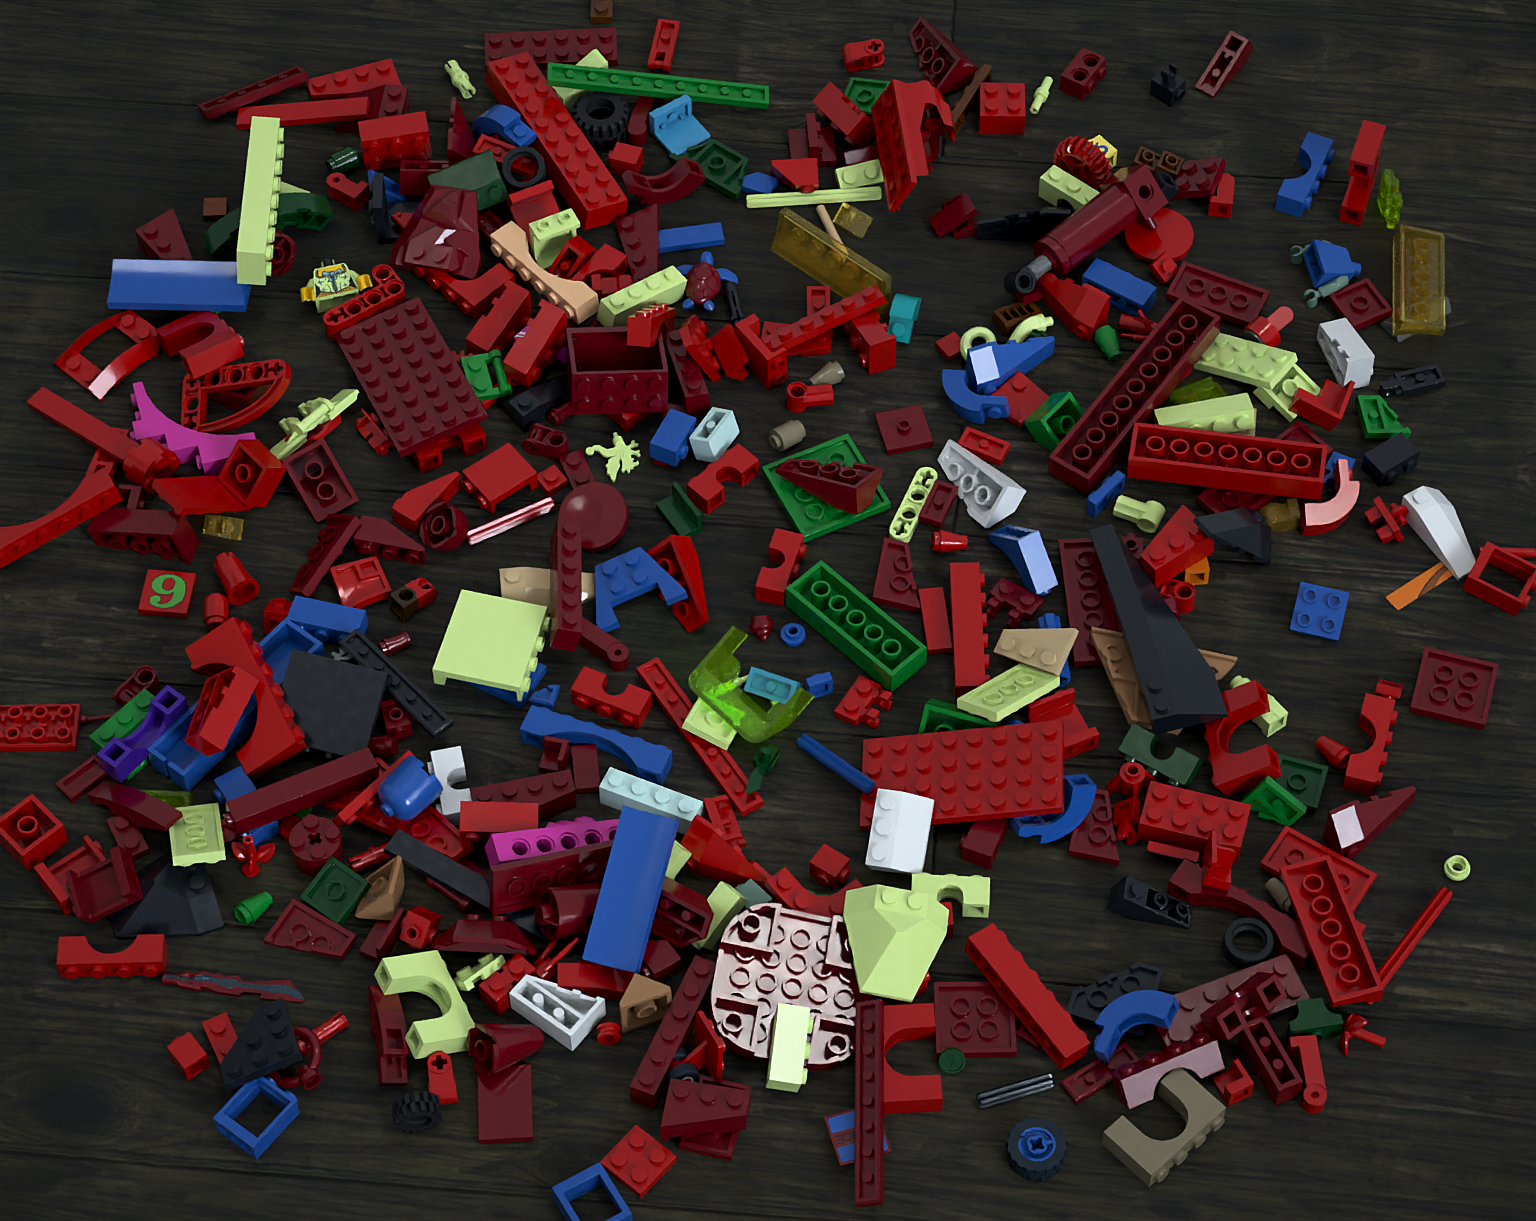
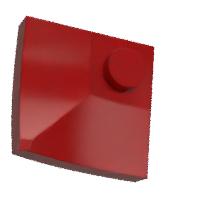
[990,371,1049,426]
[329,556,392,609]

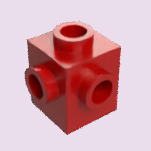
[399,906,442,950]

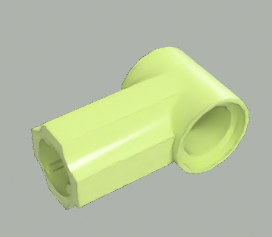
[1113,495,1165,533]

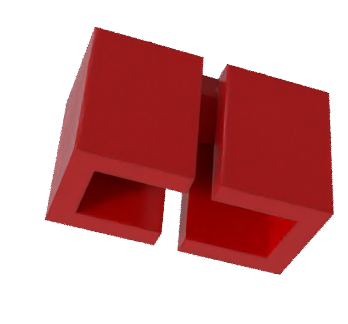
[479,953,537,1017]

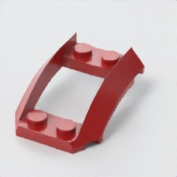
[53,309,160,402]

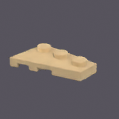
[994,628,1079,676]

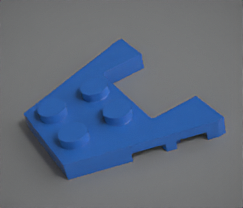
[595,547,688,633]

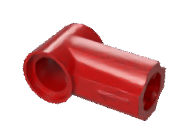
[786,382,834,413]

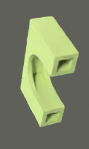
[665,840,749,950]
[374,950,475,1059]

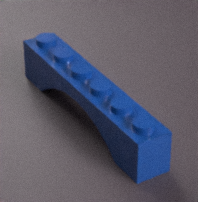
[520,705,673,786]

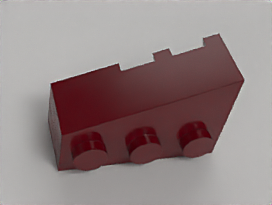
[660,1078,751,1141]

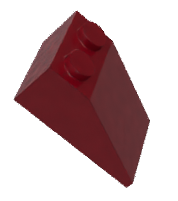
[336,84,410,134]
[281,438,359,523]

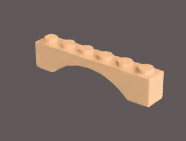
[490,221,599,325]

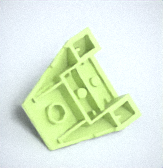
[843,884,949,1002]

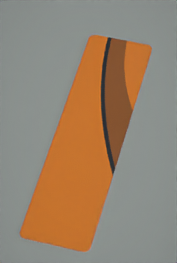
[1386,562,1453,610]

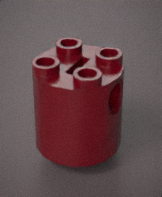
[534,882,601,940]

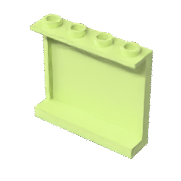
[432,589,550,701]

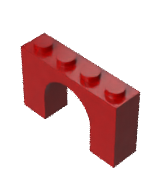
[1339,120,1386,226]
[412,263,516,320]
[155,311,245,379]
[1204,680,1282,796]
[884,1003,943,1114]

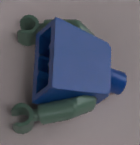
[1290,239,1361,308]

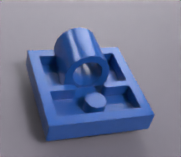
[1289,582,1350,642]

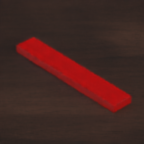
[236,97,370,130]
[26,387,140,463]

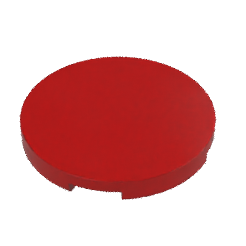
[1124,208,1194,262]

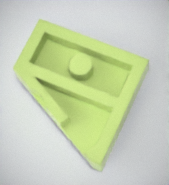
[453,953,506,991]

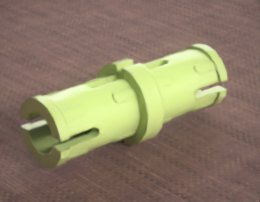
[444,60,476,99]

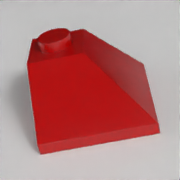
[770,158,819,194]

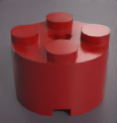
[123,437,181,493]

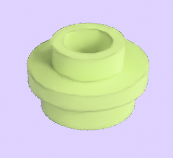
[1444,855,1470,881]

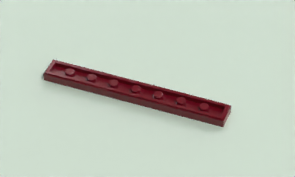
[855,999,884,1208]

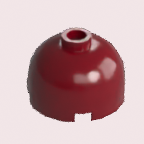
[268,229,297,276]
[420,502,468,552]

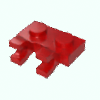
[834,675,893,729]

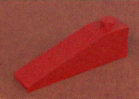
[1035,272,1110,343]

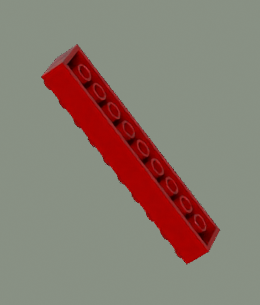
[485,52,628,230]

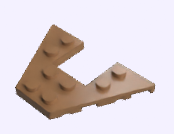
[1089,627,1237,735]

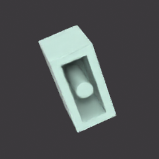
[689,407,740,462]

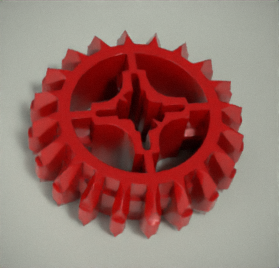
[1052,135,1112,190]

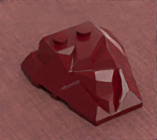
[388,184,482,281]

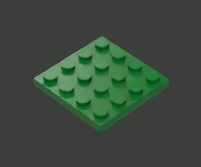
[762,433,891,542]

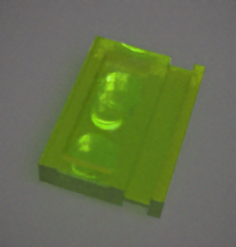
[1169,376,1227,406]

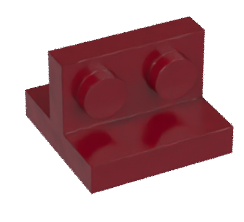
[788,113,837,168]

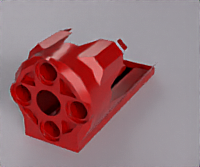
[871,79,955,212]

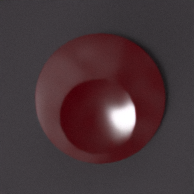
[558,482,629,552]

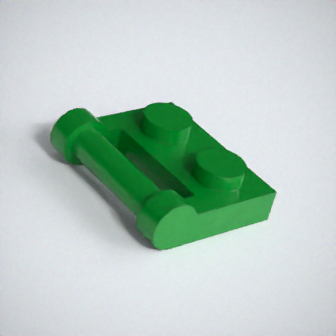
[459,350,513,401]

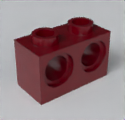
[1059,47,1107,101]

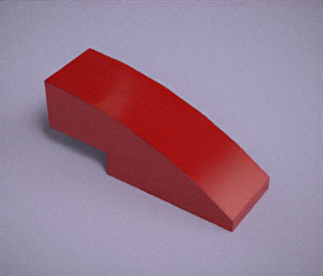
[557,963,635,1000]

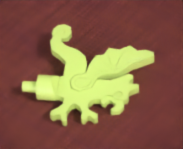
[585,432,641,482]

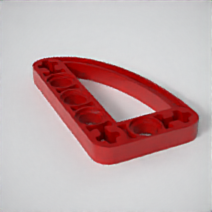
[181,359,292,435]

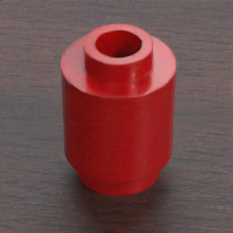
[204,593,229,630]

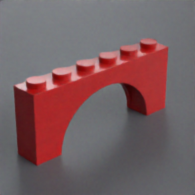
[185,617,307,779]

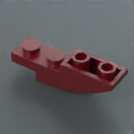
[367,985,409,1086]

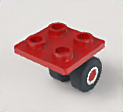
[667,1010,726,1085]

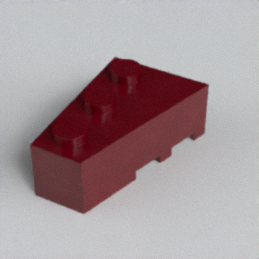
[135,208,193,261]

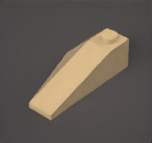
[499,567,596,614]

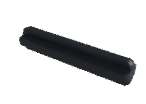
[976,1072,1054,1109]

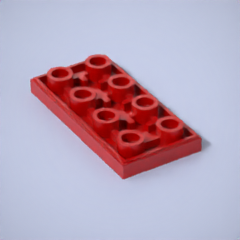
[151,475,251,516]
[0,704,81,752]

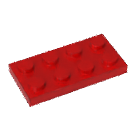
[1260,826,1377,914]

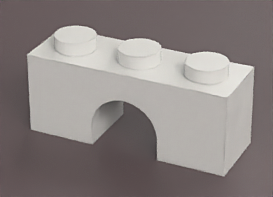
[427,746,472,827]

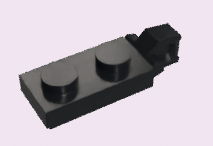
[1378,363,1447,398]

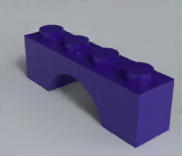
[97,685,189,783]

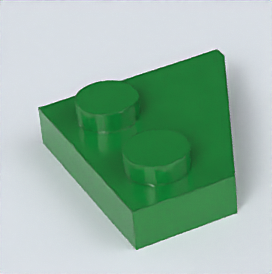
[1355,395,1411,439]
[1239,776,1307,827]

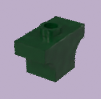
[1286,997,1343,1042]

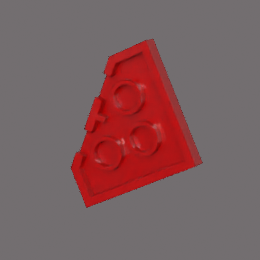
[679,314,722,383]

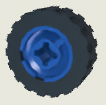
[1006,1117,1067,1181]

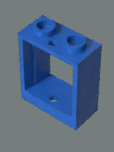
[213,1076,300,1160]
[552,1162,633,1221]

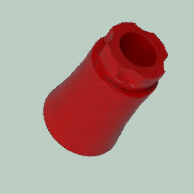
[213,552,260,606]

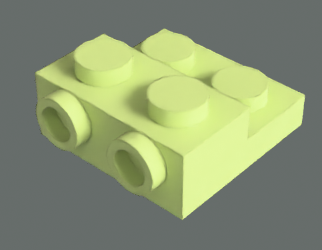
[1253,364,1320,422]

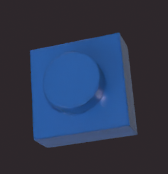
[806,672,833,700]

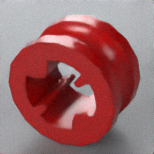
[597,1022,621,1045]

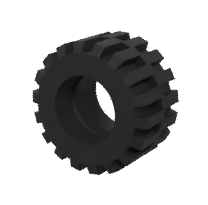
[572,91,629,149]

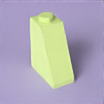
[552,49,608,112]

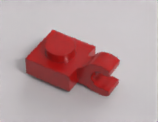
[1113,797,1141,846]

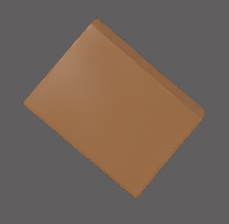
[355,855,405,921]
[619,973,672,1033]

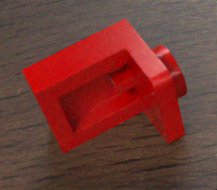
[263,598,293,634]

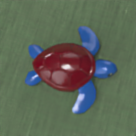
[676,251,738,313]

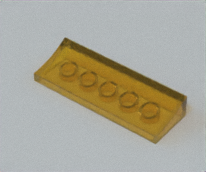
[771,207,892,315]
[1393,224,1445,336]

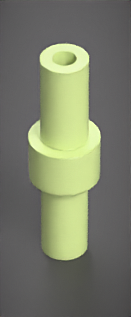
[1030,76,1053,114]

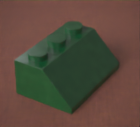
[427,149,510,211]

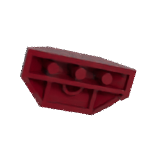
[650,876,714,948]
[431,914,539,955]

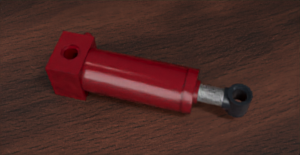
[1004,164,1168,295]

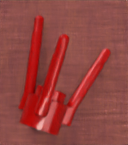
[533,937,588,983]

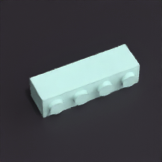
[599,767,704,834]

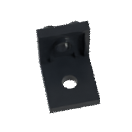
[369,173,421,244]

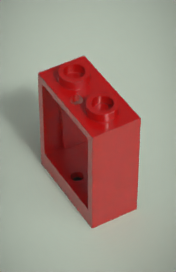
[1462,541,1536,616]

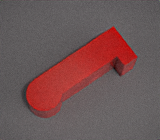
[1287,1035,1327,1114]

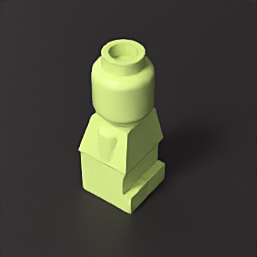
[1229,676,1288,737]

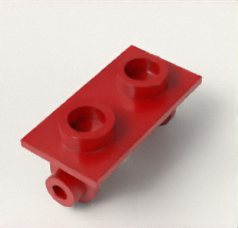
[355,409,394,455]

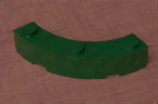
[203,192,334,260]

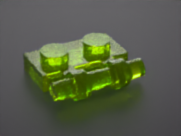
[1377,169,1403,229]

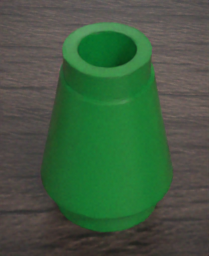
[1094,325,1122,362]
[233,891,273,926]

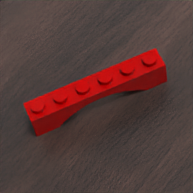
[0,467,123,568]

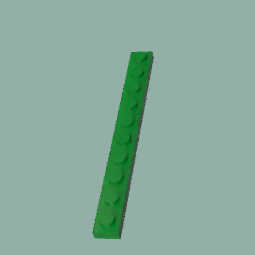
[546,62,769,109]

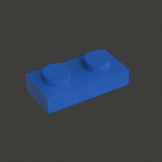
[1086,470,1125,519]

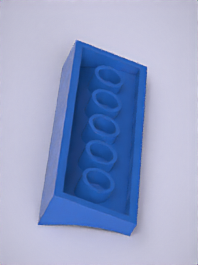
[107,259,252,312]
[582,806,680,974]

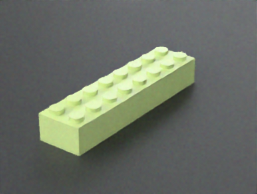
[237,116,284,285]

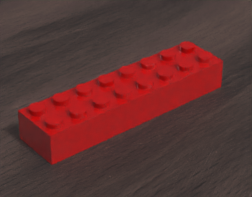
[1127,422,1328,501]

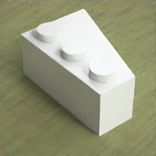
[1317,318,1375,389]
[509,974,606,1051]

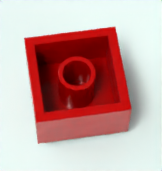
[979,82,1025,135]
[217,439,287,507]
[0,794,69,871]

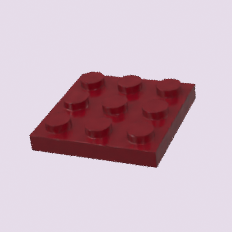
[1409,647,1499,730]
[933,981,1017,1058]

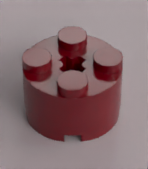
[289,814,344,877]

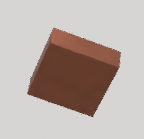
[203,197,228,221]

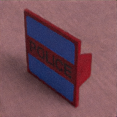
[824,1109,892,1167]

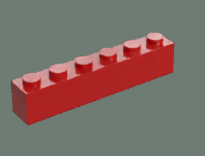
[949,562,990,700]
[964,923,1090,1070]

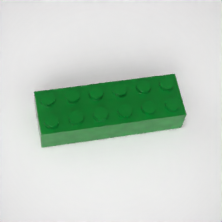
[786,560,927,692]

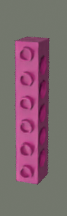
[485,819,619,866]

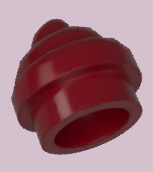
[749,615,774,641]

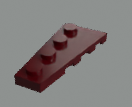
[615,203,660,283]
[288,513,361,598]

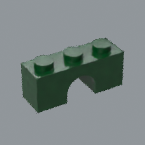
[1118,723,1203,789]

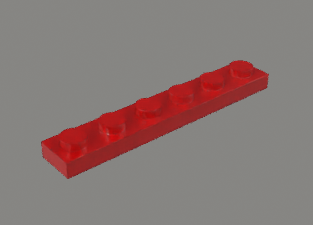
[760,285,887,352]

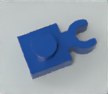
[1323,451,1356,493]

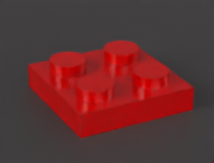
[600,1125,677,1199]

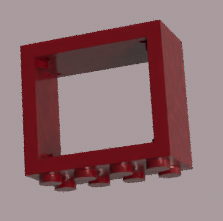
[566,326,668,415]

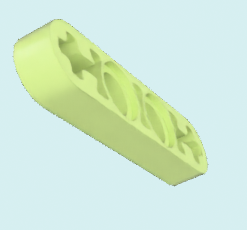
[889,467,937,543]

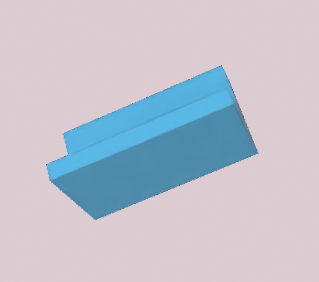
[744,666,804,706]

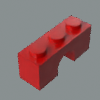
[411,423,487,474]
[687,443,759,515]
[755,528,807,606]
[571,666,653,729]

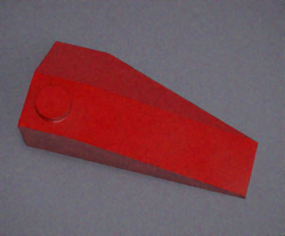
[646,535,709,633]
[681,814,776,899]

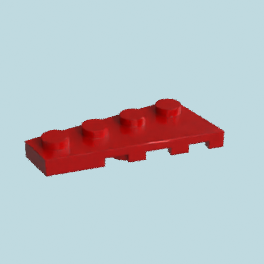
[306,58,402,101]

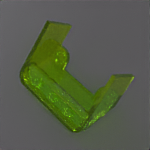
[688,626,815,744]

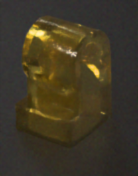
[1261,498,1301,532]
[203,514,244,541]

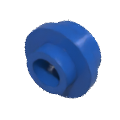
[781,623,805,647]

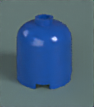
[378,755,443,821]

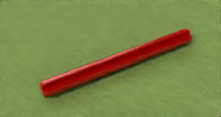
[1365,887,1452,1005]

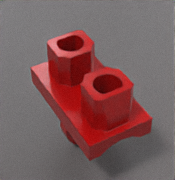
[1364,497,1409,543]

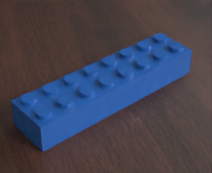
[147,618,325,792]

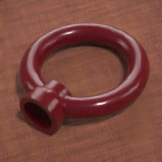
[267,1026,322,1090]

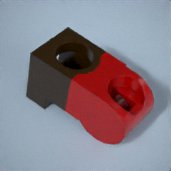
[390,577,438,623]

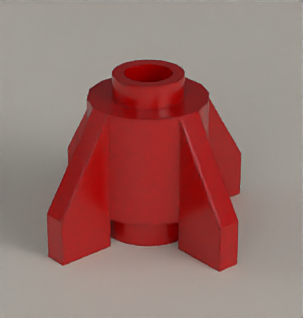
[1105,762,1156,799]

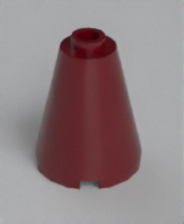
[467,1023,544,1077]

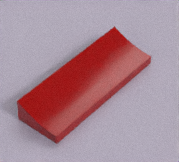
[1279,854,1384,1008]

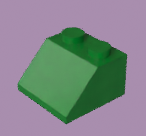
[1024,391,1084,452]

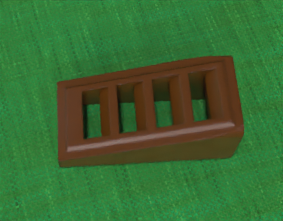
[992,302,1043,337]

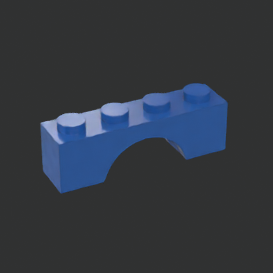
[1275,132,1335,218]

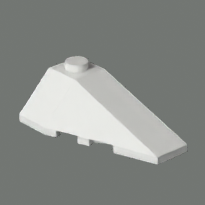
[937,439,1026,528]

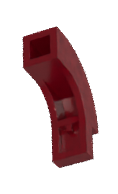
[621,157,706,205]

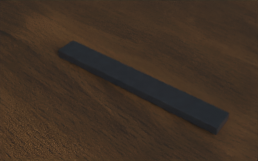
[384,829,573,952]

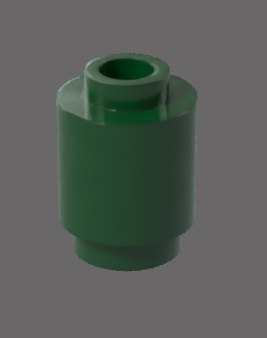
[325,146,360,174]

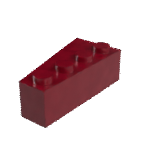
[87,507,200,565]
[470,769,577,847]

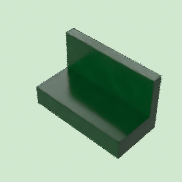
[656,482,702,537]

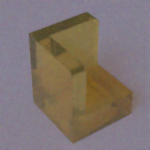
[833,201,874,238]

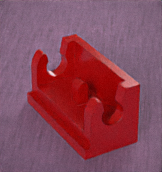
[703,795,746,848]

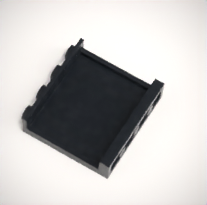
[282,649,393,760]

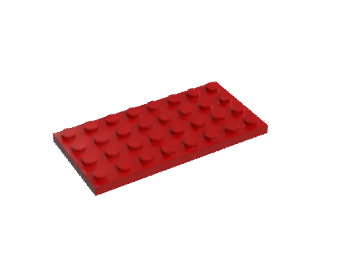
[860,720,1064,831]

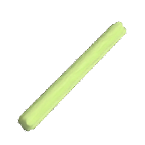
[746,186,882,208]

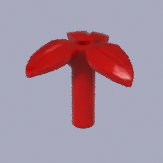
[231,835,276,878]
[1340,1013,1386,1057]

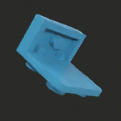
[649,94,710,156]

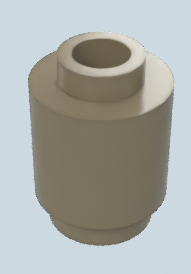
[769,420,806,451]

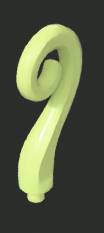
[960,314,1053,361]

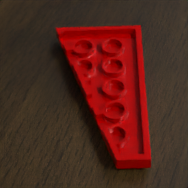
[319,756,474,862]

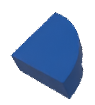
[529,685,560,710]

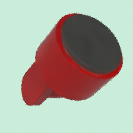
[1241,306,1294,347]

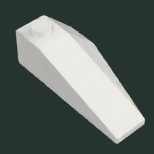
[1401,486,1476,581]

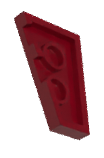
[871,537,920,613]
[1068,789,1119,866]
[263,899,358,960]

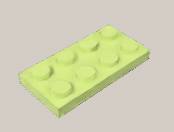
[1194,333,1298,390]
[957,663,1060,722]
[169,803,226,867]

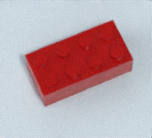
[1137,781,1251,863]

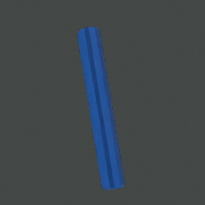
[797,734,876,794]

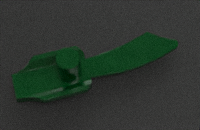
[746,744,780,795]

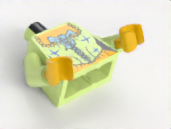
[300,259,373,313]

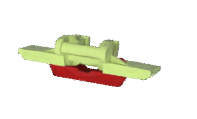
[269,389,359,461]

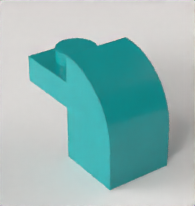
[887,293,922,344]

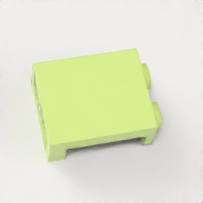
[529,208,580,271]

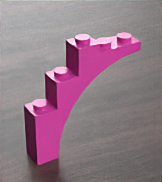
[130,381,256,476]

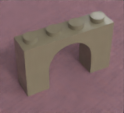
[1102,1068,1226,1187]

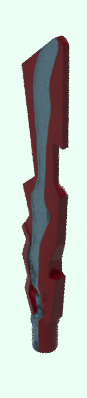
[162,971,305,1003]

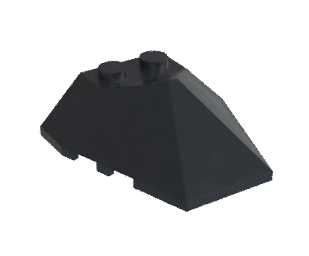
[109,850,225,939]

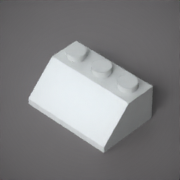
[865,788,934,875]

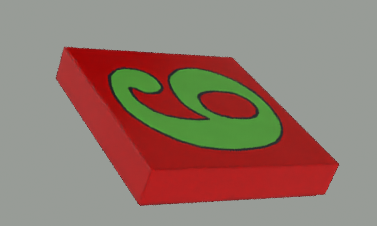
[138,569,197,618]

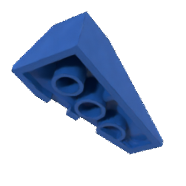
[966,336,1055,396]

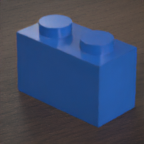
[650,408,697,467]

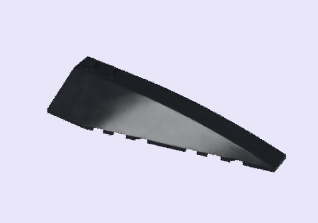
[1089,524,1228,735]

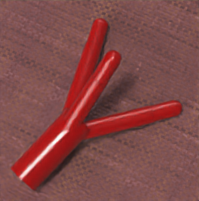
[1119,310,1153,341]

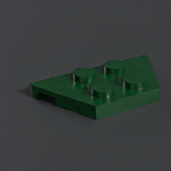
[669,139,749,201]

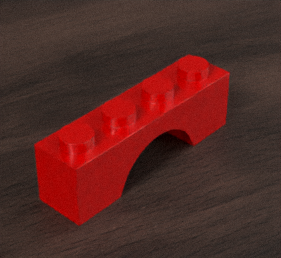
[549,244,628,328]
[627,303,675,347]
[1342,693,1398,796]
[56,934,168,979]

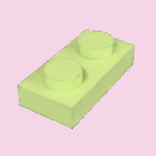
[834,159,884,189]

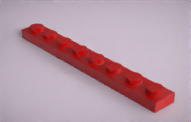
[636,657,764,817]

